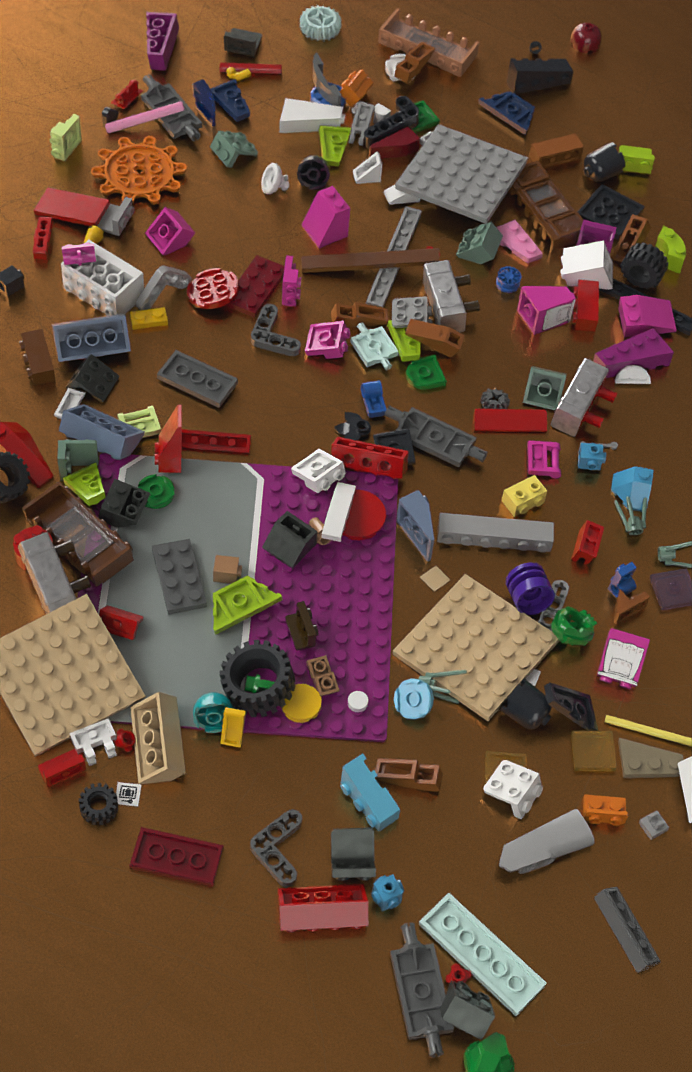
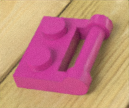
[527,440,561,478]

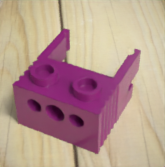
[577,220,617,255]

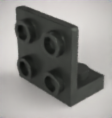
[224,28,262,57]
[66,354,119,403]

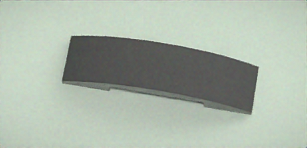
[312,53,341,107]

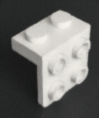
[483,760,543,819]

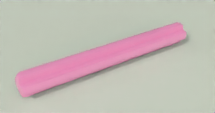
[105,101,184,133]

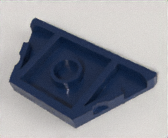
[478,91,535,135]

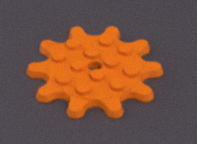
[91,136,187,205]

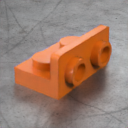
[583,794,628,826]

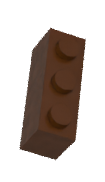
[19,329,55,385]

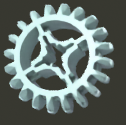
[300,5,341,41]

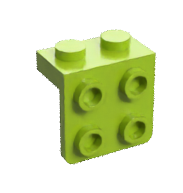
[619,145,655,174]

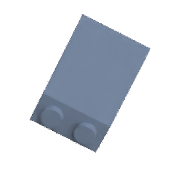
[396,490,434,562]

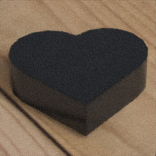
[102,107,119,127]

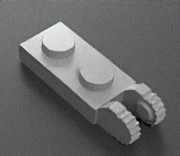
[349,102,375,146]

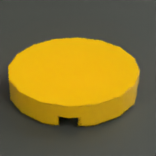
[281,684,322,723]

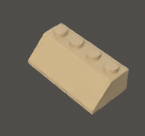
[130,692,186,784]

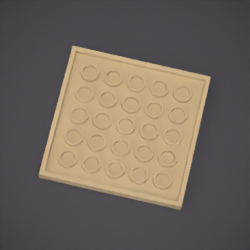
[393,574,559,721]
[0,594,145,757]

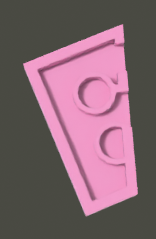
[496,220,543,263]

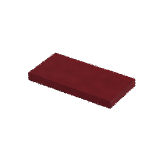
[129,827,224,887]

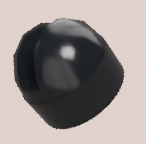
[529,41,542,55]

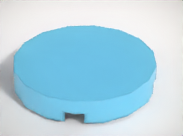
[394,679,434,719]

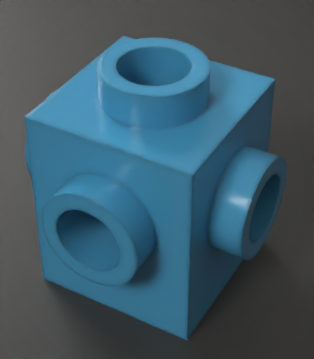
[578,443,606,470]
[371,874,404,912]

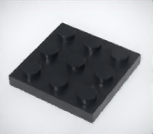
[577,184,645,240]

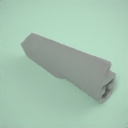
[499,809,594,874]

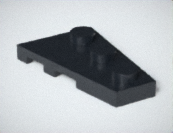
[544,682,598,735]

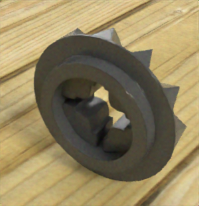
[481,387,510,409]

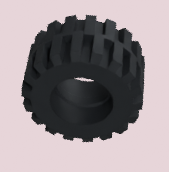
[620,243,669,289]
[0,452,30,503]

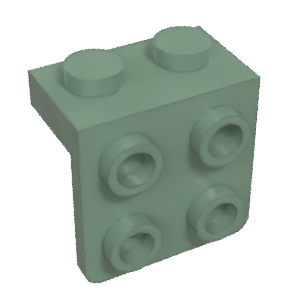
[210,131,258,167]

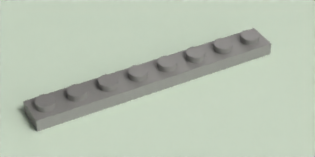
[366,206,422,308]

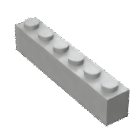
[437,513,554,552]

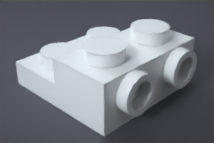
[291,449,346,493]

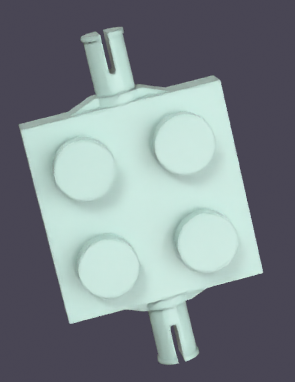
[350,322,399,370]

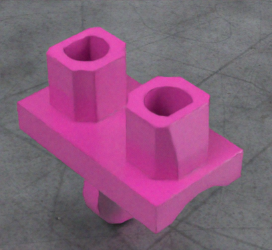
[62,243,96,266]

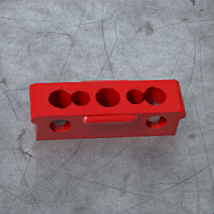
[33,217,53,260]

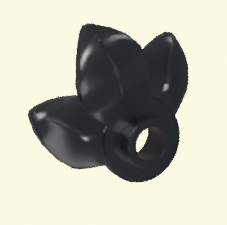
[334,412,371,441]

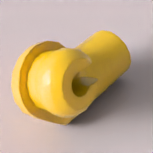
[227,67,251,81]

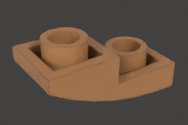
[306,655,340,697]

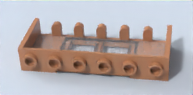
[378,8,479,77]

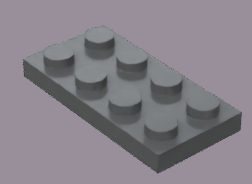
[157,350,238,408]
[152,539,207,614]

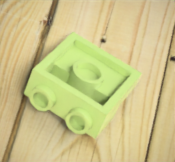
[50,114,82,161]

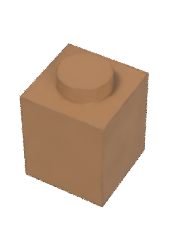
[213,555,242,584]

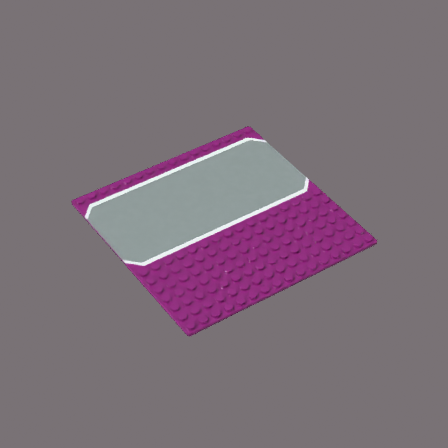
[77,453,398,742]

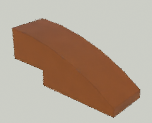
[394,41,435,83]
[331,302,389,328]
[375,758,443,792]

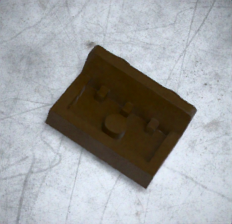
[285,601,319,651]

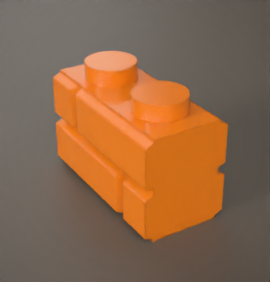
[339,70,374,106]

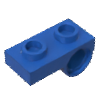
[360,380,386,418]
[608,562,637,598]

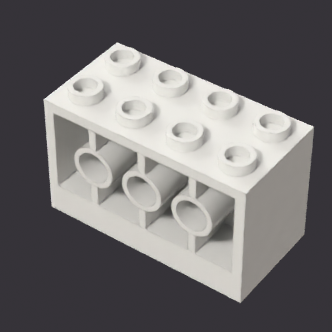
[61,240,144,316]

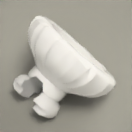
[261,163,289,194]

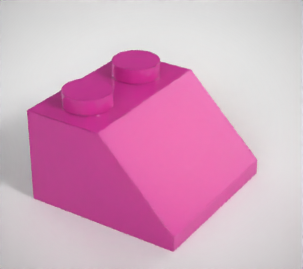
[145,207,195,255]

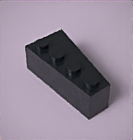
[506,58,574,95]

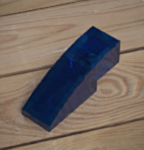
[192,79,216,127]

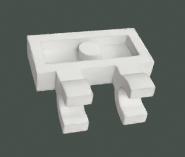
[70,718,117,766]

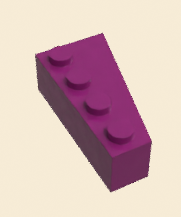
[146,12,179,70]
[593,328,674,378]

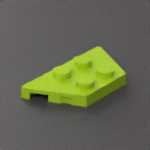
[213,575,283,635]

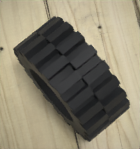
[220,640,296,717]

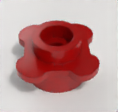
[114,729,135,752]
[445,964,471,984]

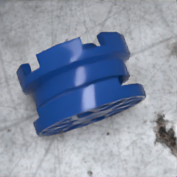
[496,266,522,293]

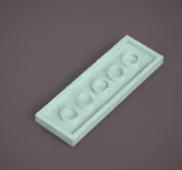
[419,893,547,1016]

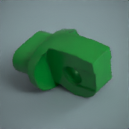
[244,674,275,693]

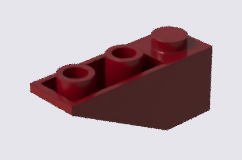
[368,127,420,159]

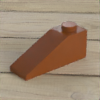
[611,214,651,263]

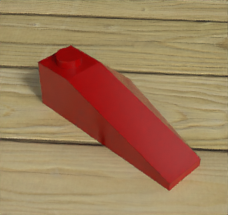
[0,422,54,488]

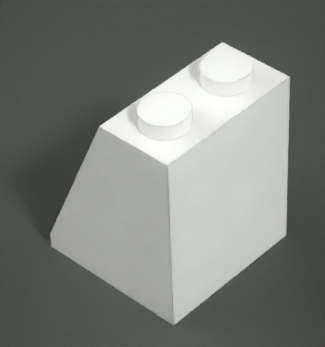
[561,241,613,289]

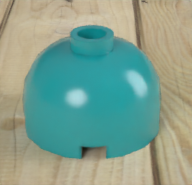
[193,692,234,733]

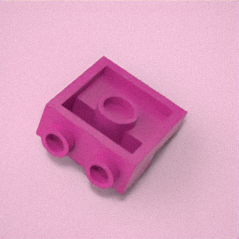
[282,255,301,306]
[305,321,350,359]

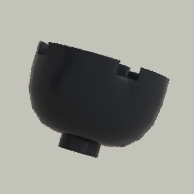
[297,155,330,190]

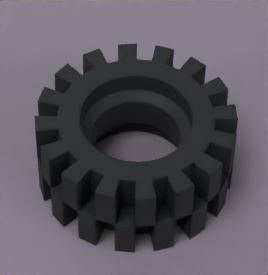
[79,783,118,825]

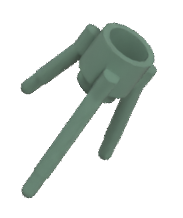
[614,496,647,535]
[658,541,692,568]
[419,670,467,704]

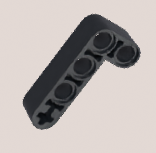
[364,96,419,149]

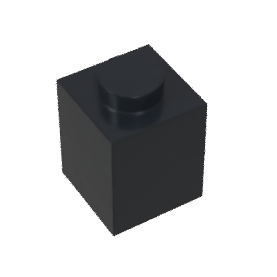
[0,265,24,297]

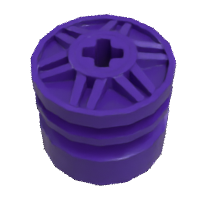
[505,562,555,615]

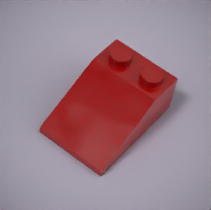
[155,405,182,473]

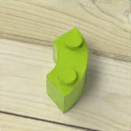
[655,226,686,274]

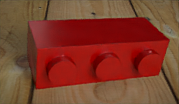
[572,279,599,332]

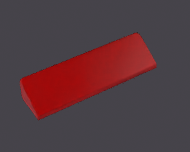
[473,409,547,432]
[182,429,251,453]

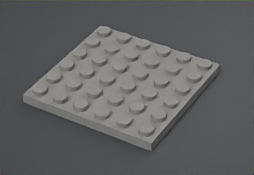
[395,124,528,224]

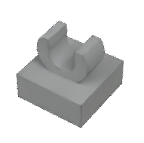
[639,811,669,840]

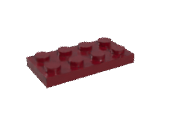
[225,255,285,318]

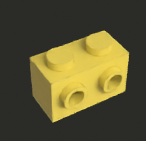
[502,475,547,517]

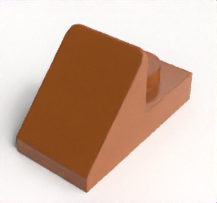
[614,589,650,624]

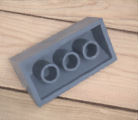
[52,314,131,362]
[59,404,145,460]

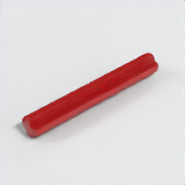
[219,62,282,74]

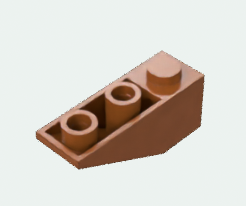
[405,319,465,358]

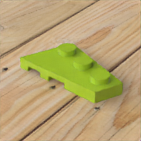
[319,126,351,166]
[387,320,421,362]
[63,463,106,506]

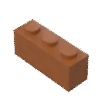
[529,133,584,168]

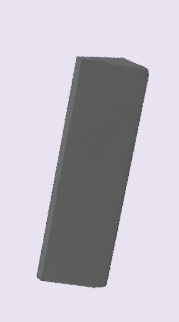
[594,887,661,973]

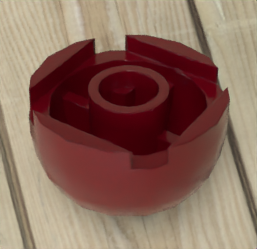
[570,23,602,53]

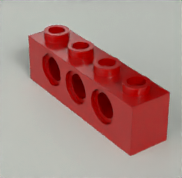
[331,437,409,479]

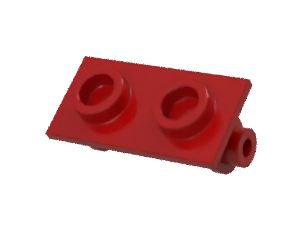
[111,79,143,110]

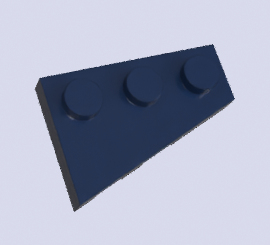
[209,79,250,122]

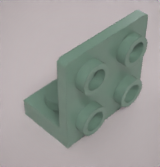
[57,439,99,481]

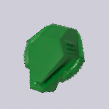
[551,606,597,646]
[463,1032,515,1072]

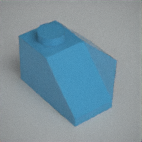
[611,466,654,512]

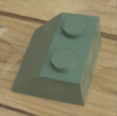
[523,366,567,410]

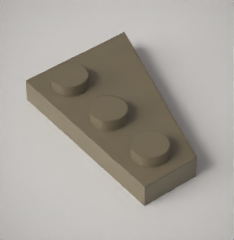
[618,738,683,778]

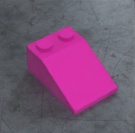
[618,295,676,337]

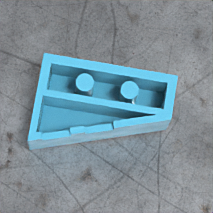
[340,753,400,832]

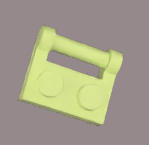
[117,405,161,438]

